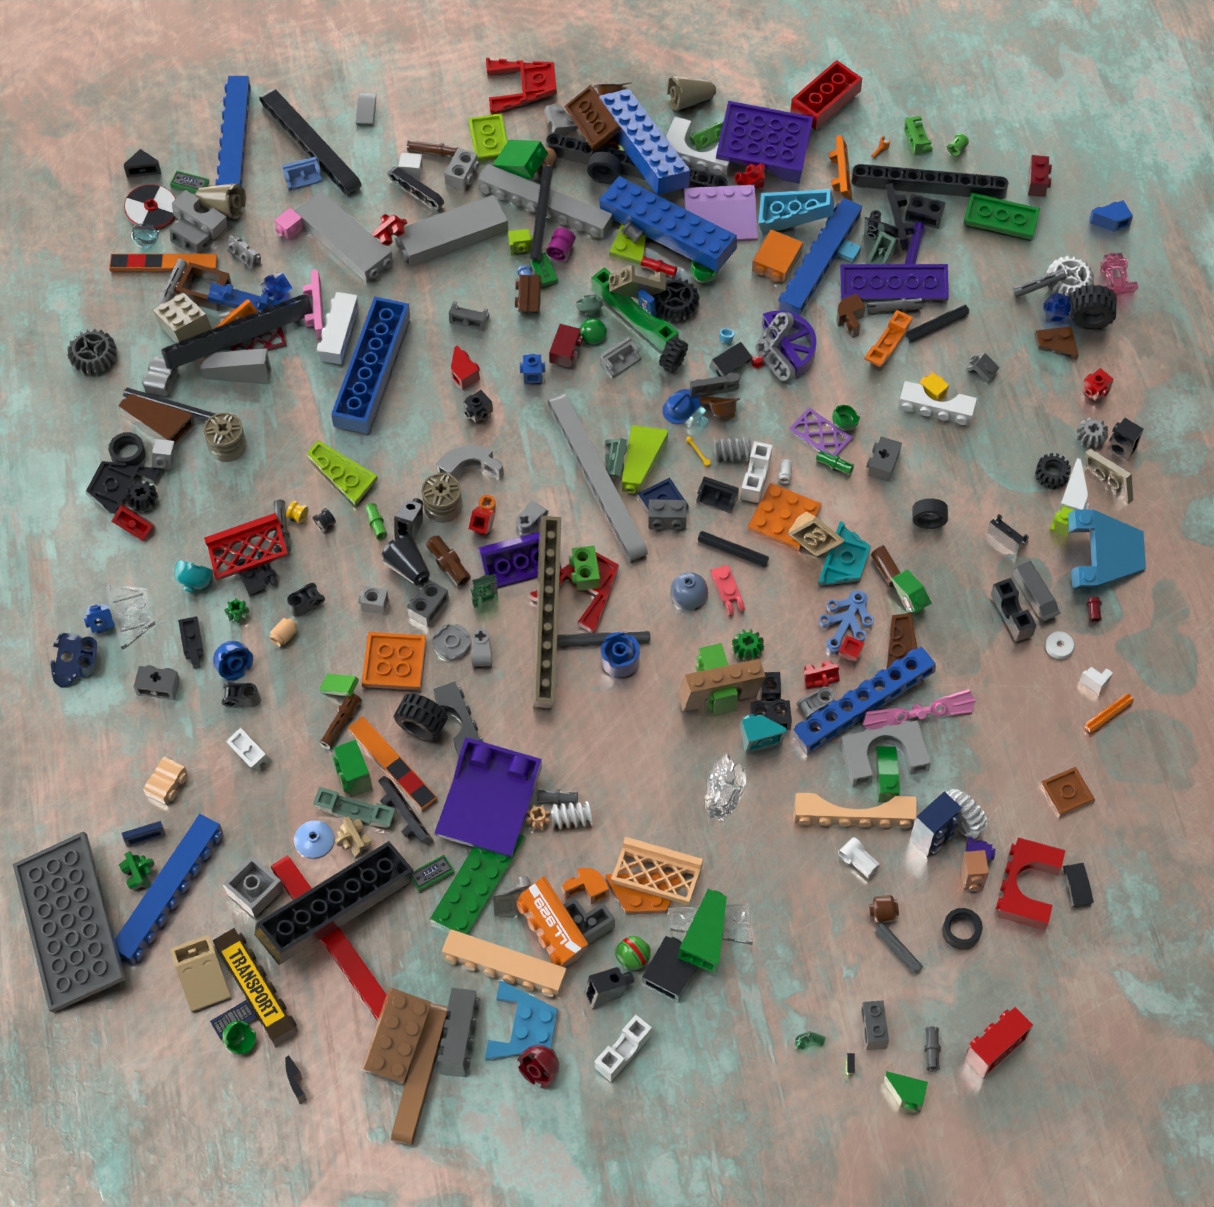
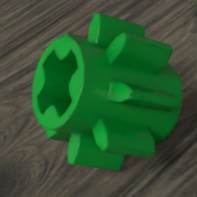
[224,598,250,623]

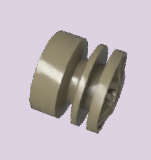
[203,413,247,462]
[421,473,463,523]

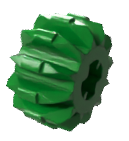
[732,629,764,662]

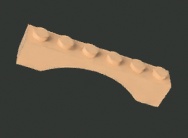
[794,793,917,829]

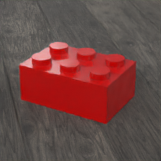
[965,1007,1033,1078]

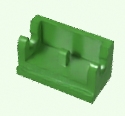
[904,116,933,155]

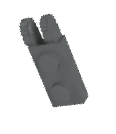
[689,373,741,398]

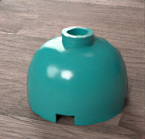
[174,560,214,593]

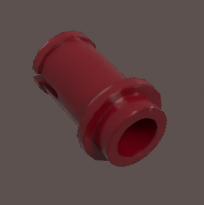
[1087,597,1102,623]

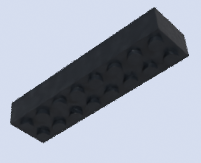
[254,841,414,965]

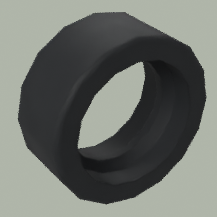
[587,152,622,184]
[108,432,146,466]
[912,498,948,529]
[942,908,983,950]

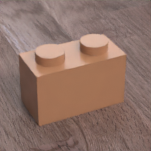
[960,850,989,892]

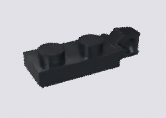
[178,616,204,669]

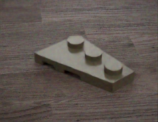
[1085,449,1133,504]

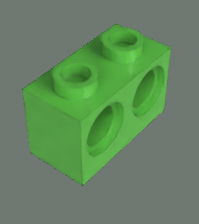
[569,545,600,591]

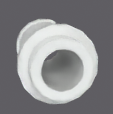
[778,459,792,484]

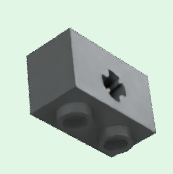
[866,436,902,482]
[133,665,180,700]

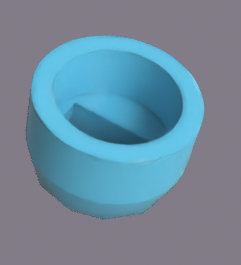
[719,328,734,344]

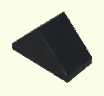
[124,149,161,178]

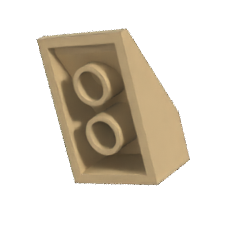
[787,512,844,556]

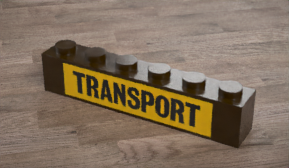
[212,928,297,1047]

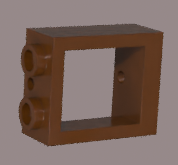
[175,262,232,311]

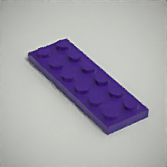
[840,264,949,301]

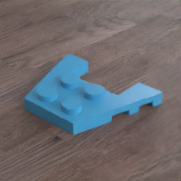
[485,981,558,1061]

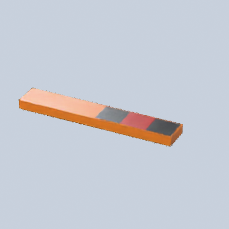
[109,254,218,272]
[347,716,438,812]

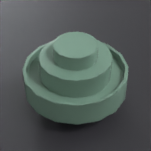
[576,295,603,315]

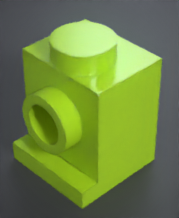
[508,229,533,256]
[1050,506,1073,537]

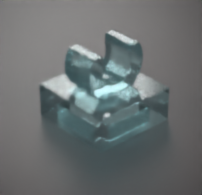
[685,406,709,430]

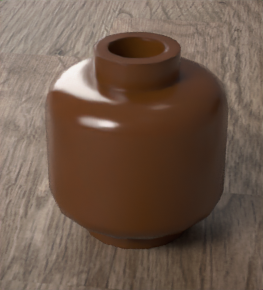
[869,895,899,923]

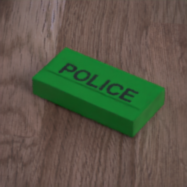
[529,252,558,288]

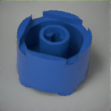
[601,632,640,678]

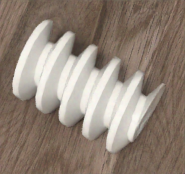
[551,801,593,830]

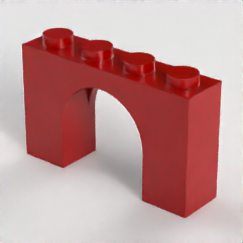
[995,837,1066,931]

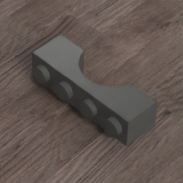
[433,681,484,757]

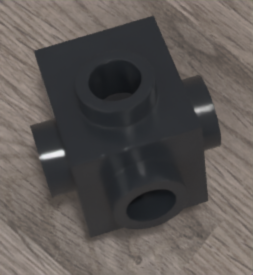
[463,390,493,423]

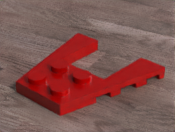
[486,58,557,115]
[529,552,619,633]

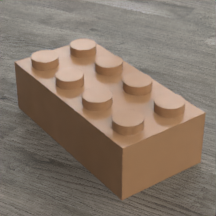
[361,988,432,1083]

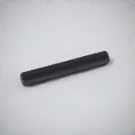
[905,304,969,342]
[698,531,769,566]

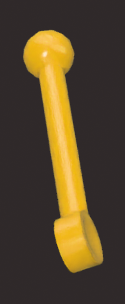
[686,436,711,467]

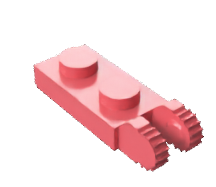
[710,565,745,615]

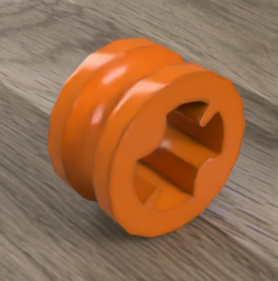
[479,495,496,510]

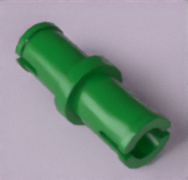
[816,450,854,475]

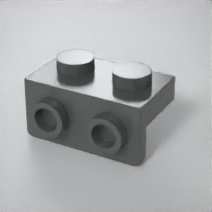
[648,500,686,530]

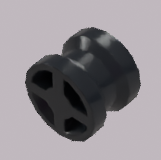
[312,508,336,532]

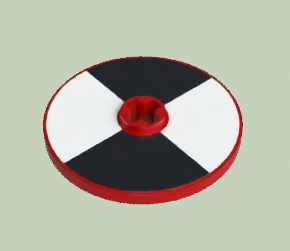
[124,184,176,229]

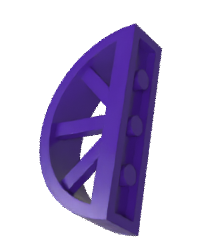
[762,311,817,377]

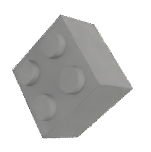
[223,856,284,918]

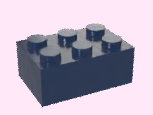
[910,791,962,857]

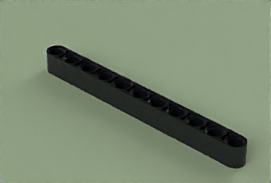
[546,133,728,190]

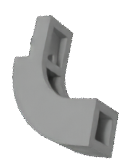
[436,445,504,480]

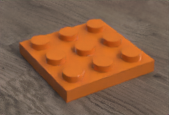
[747,483,822,551]
[361,632,426,691]

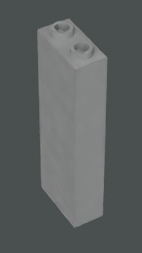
[294,191,393,282]
[395,195,509,266]

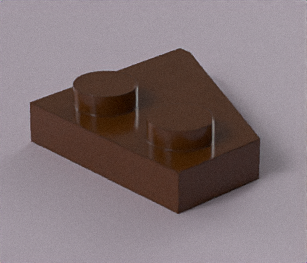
[1035,326,1079,359]

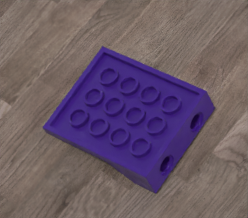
[716,101,813,184]
[434,737,542,858]

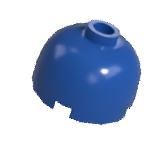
[213,641,254,681]

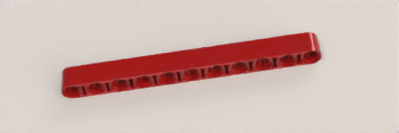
[270,855,386,1021]

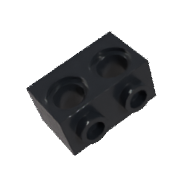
[905,194,946,229]
[1109,418,1144,461]
[750,699,792,730]

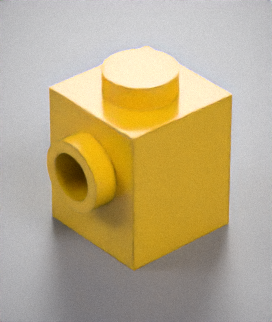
[919,372,949,402]

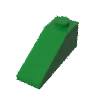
[876,746,900,802]

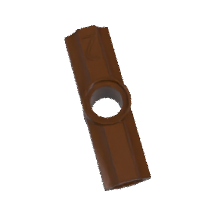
[426,535,471,587]

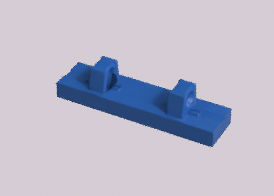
[207,283,281,311]

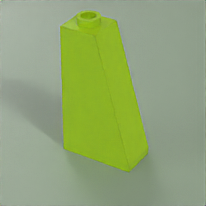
[622,425,668,494]

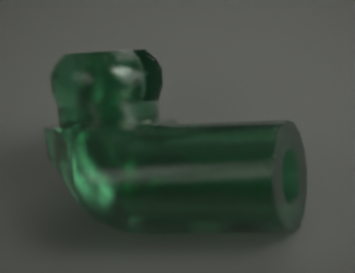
[795,1031,826,1050]

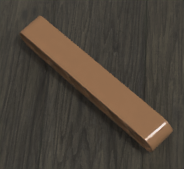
[391,1003,448,1145]

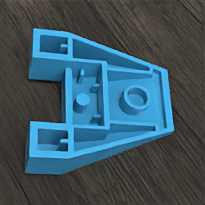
[1068,509,1146,589]

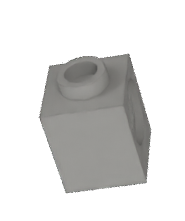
[152,439,174,469]
[358,586,389,615]

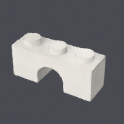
[741,441,773,503]
[595,1015,652,1082]

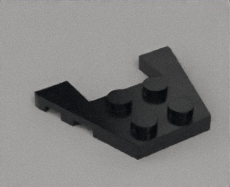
[86,461,161,517]

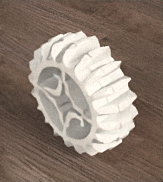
[1047,255,1095,301]
[946,789,988,839]

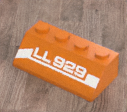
[516,876,588,968]

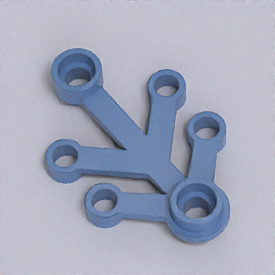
[819,590,874,655]

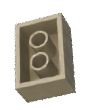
[153,293,212,343]

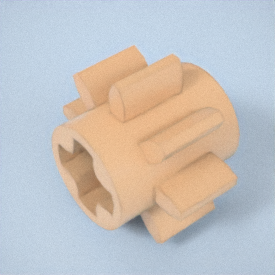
[526,805,550,830]

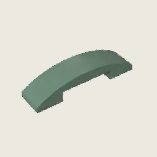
[313,787,396,828]

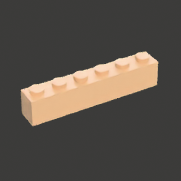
[441,929,567,998]

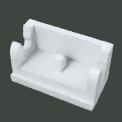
[226,728,271,771]

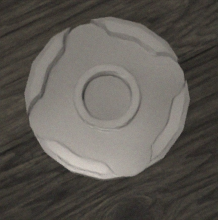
[432,624,471,661]

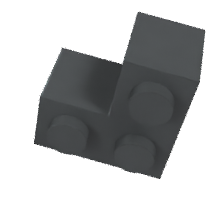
[564,898,615,944]

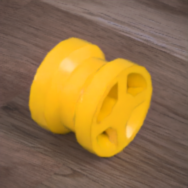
[286,501,309,524]

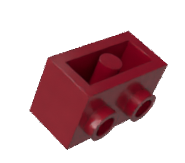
[1028,155,1052,197]
[549,324,583,368]

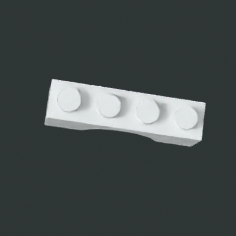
[898,381,977,426]

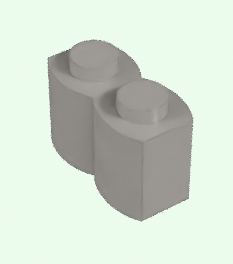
[142,356,178,396]

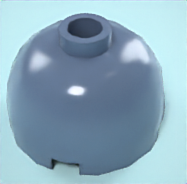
[670,572,708,611]

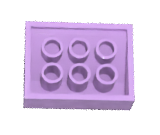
[684,185,758,241]

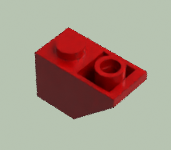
[451,345,480,390]

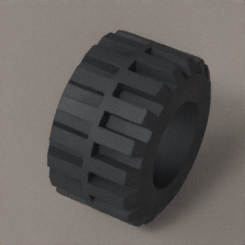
[1070,284,1117,329]
[393,693,448,741]

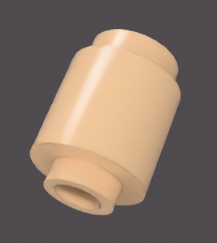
[269,618,297,647]

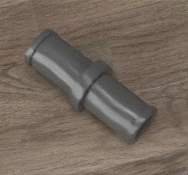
[537,789,578,805]
[924,1026,941,1071]

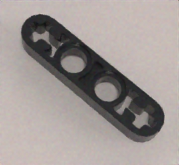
[387,166,445,210]

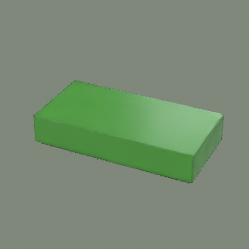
[319,674,359,696]

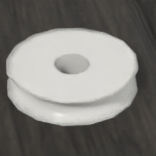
[1045,631,1075,659]

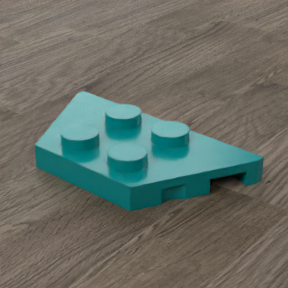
[818,521,871,586]

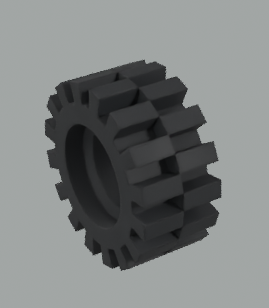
[659,336,688,372]
[1035,453,1071,489]

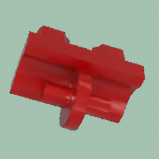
[735,163,766,189]
[372,214,407,246]
[804,660,840,689]

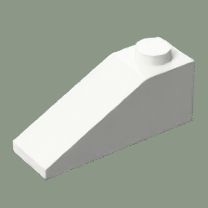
[1059,458,1089,512]

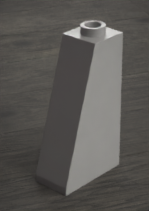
[199,349,272,384]

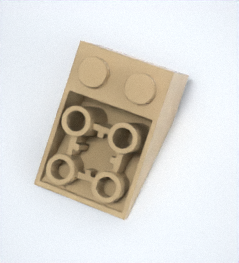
[169,934,231,1012]

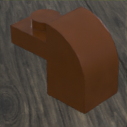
[836,293,865,338]

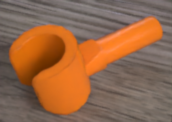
[871,136,891,158]

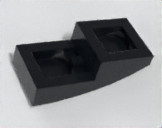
[1063,863,1094,906]
[285,1055,307,1104]

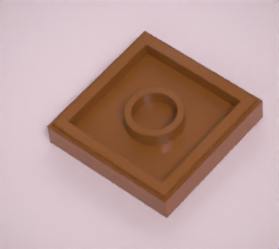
[1040,767,1095,818]

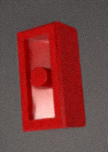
[111,505,154,541]

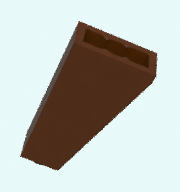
[118,394,195,446]

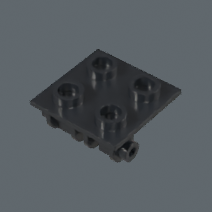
[864,210,899,244]

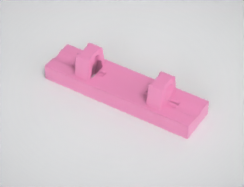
[303,270,324,340]

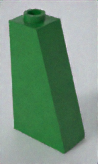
[678,889,727,974]

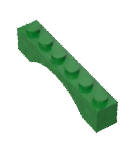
[591,267,679,351]

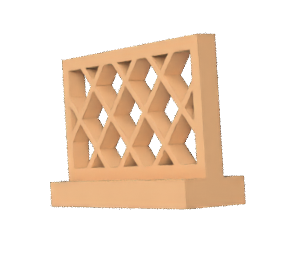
[611,837,703,905]

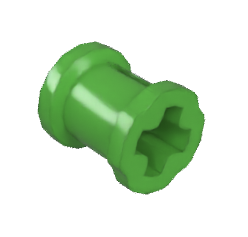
[947,133,969,156]

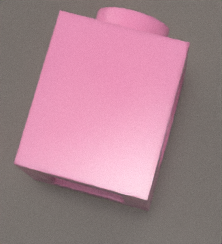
[274,208,304,240]

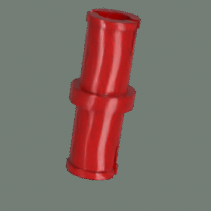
[640,256,678,277]

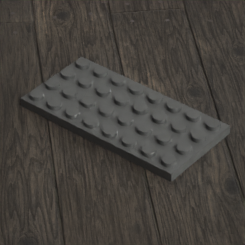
[13,831,126,1013]

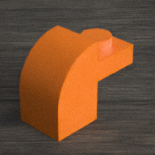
[562,868,609,904]

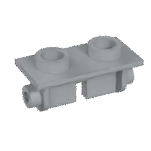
[227,236,261,269]

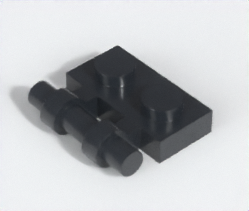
[235,552,278,595]

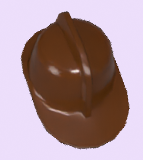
[594,82,632,96]
[698,397,740,420]

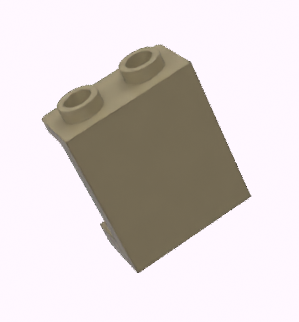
[609,265,666,299]

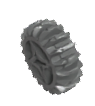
[67,328,117,375]

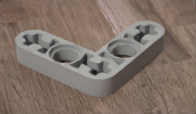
[755,312,795,381]

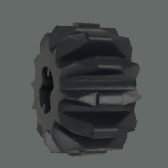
[125,480,158,513]

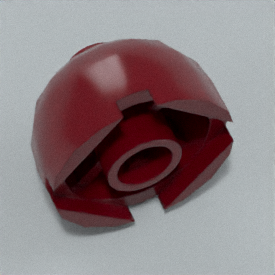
[517,1044,560,1088]

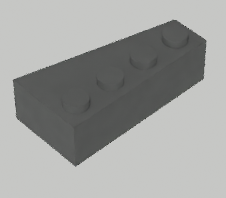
[437,988,480,1077]

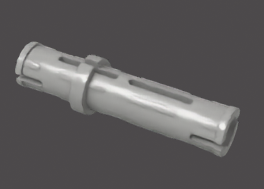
[156,259,188,307]

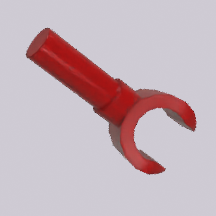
[750,355,764,368]

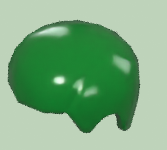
[691,260,718,283]
[580,318,607,345]
[832,404,860,431]
[222,1020,256,1054]

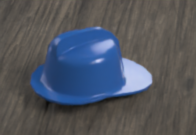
[662,389,701,424]

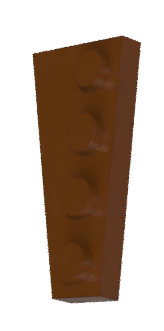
[886,613,923,686]

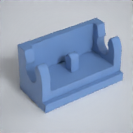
[282,157,322,191]

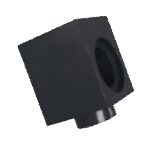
[760,672,781,701]

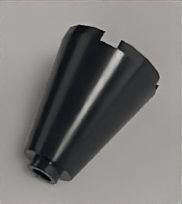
[381,535,430,586]

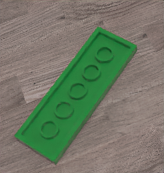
[430,834,526,935]

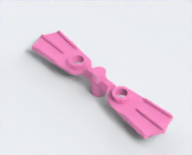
[863,689,976,730]

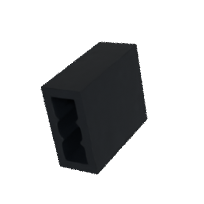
[642,936,698,1003]

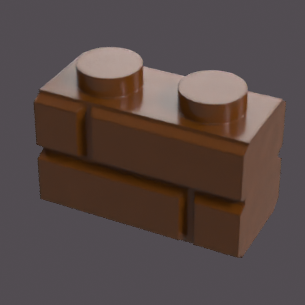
[515,275,542,313]

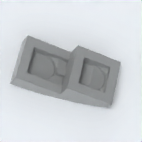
[356,93,377,126]

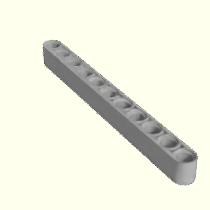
[548,394,648,561]

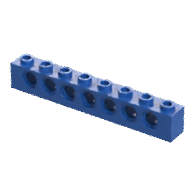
[793,646,936,755]

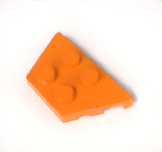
[605,872,683,915]

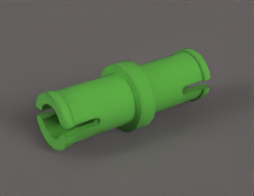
[365,503,388,540]

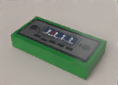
[170,171,210,194]
[412,855,454,892]

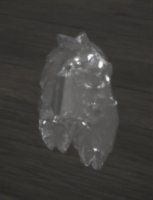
[704,753,747,822]

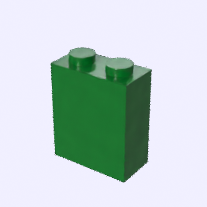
[493,140,548,179]

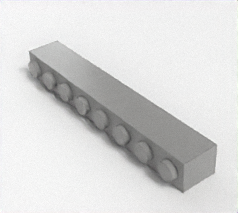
[478,164,613,239]

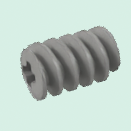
[713,437,751,462]

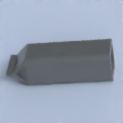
[1013,561,1061,621]

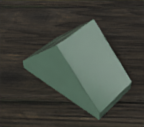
[866,231,897,264]

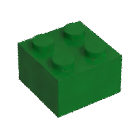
[332,739,373,798]

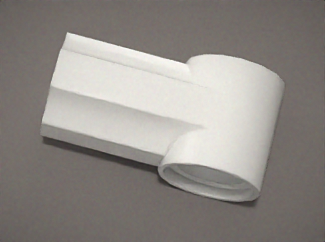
[838,838,880,878]

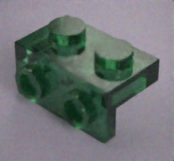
[470,574,498,614]

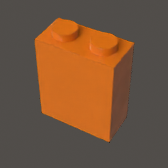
[752,230,803,284]

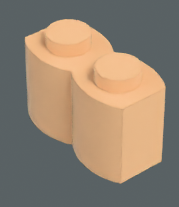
[143,757,187,805]

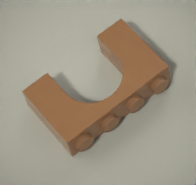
[678,659,765,712]

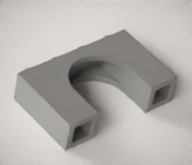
[840,720,931,787]

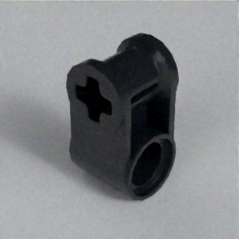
[287,583,325,616]
[221,682,261,708]

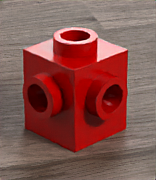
[1083,368,1114,401]

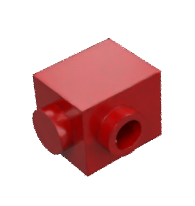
[468,506,496,534]

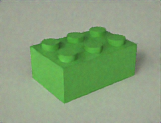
[695,643,738,716]

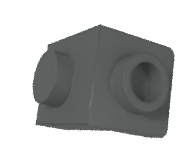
[966,353,1000,382]

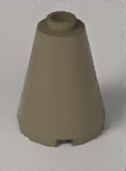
[667,76,716,111]
[195,183,246,219]

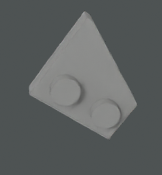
[544,104,578,133]

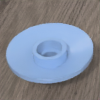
[294,821,334,859]

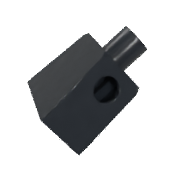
[394,498,423,541]
[584,967,634,1009]

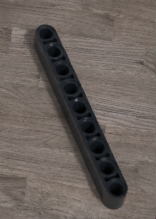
[259,88,362,196]
[851,164,1009,199]
[161,295,313,369]

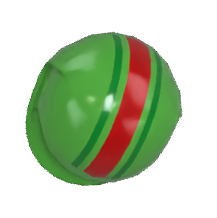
[615,936,651,970]

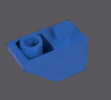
[1089,200,1133,232]

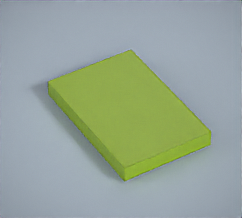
[468,113,508,162]

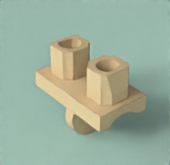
[335,816,372,858]

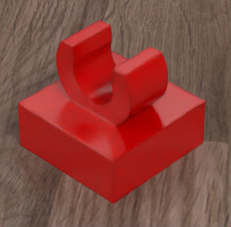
[838,635,864,661]

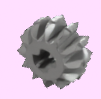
[1076,417,1108,449]

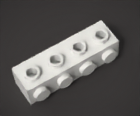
[317,292,359,364]

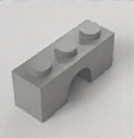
[172,190,227,240]

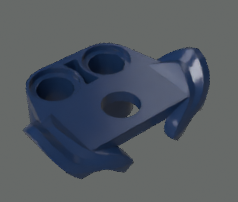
[50,633,97,688]

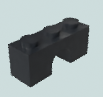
[991,578,1037,642]

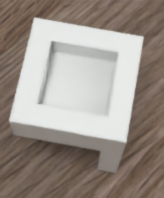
[398,153,423,179]
[1079,667,1113,695]

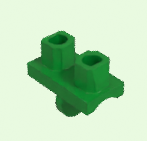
[119,851,155,890]

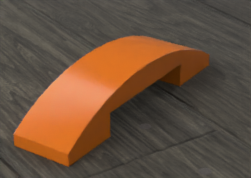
[864,310,913,367]

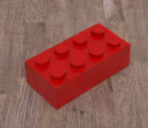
[790,60,863,130]

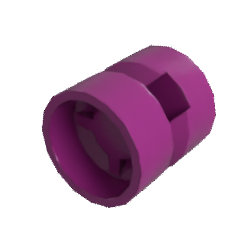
[546,228,576,262]

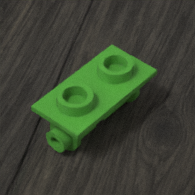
[690,121,723,150]

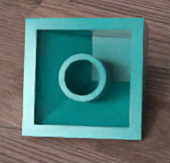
[740,714,787,753]

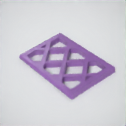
[789,407,853,456]

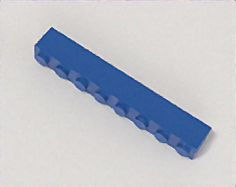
[216,76,251,188]
[778,198,862,316]
[115,813,223,966]

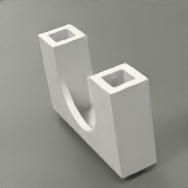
[666,117,733,177]

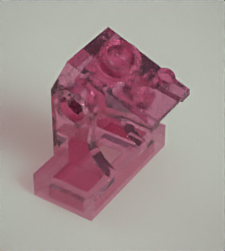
[1100,253,1138,295]

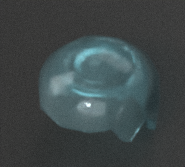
[131,223,159,248]

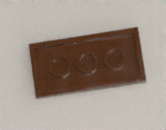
[564,85,621,151]

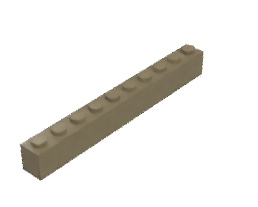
[533,516,562,708]

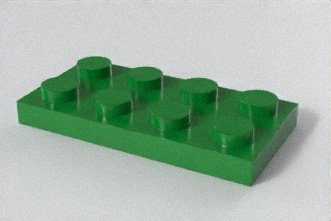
[963,193,1040,240]

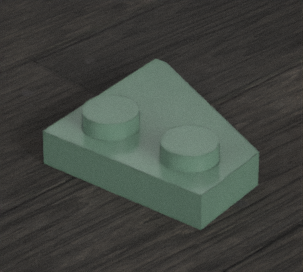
[605,438,627,477]

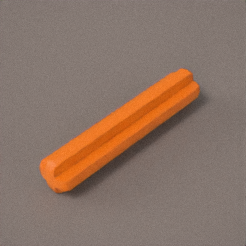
[1085,693,1134,733]

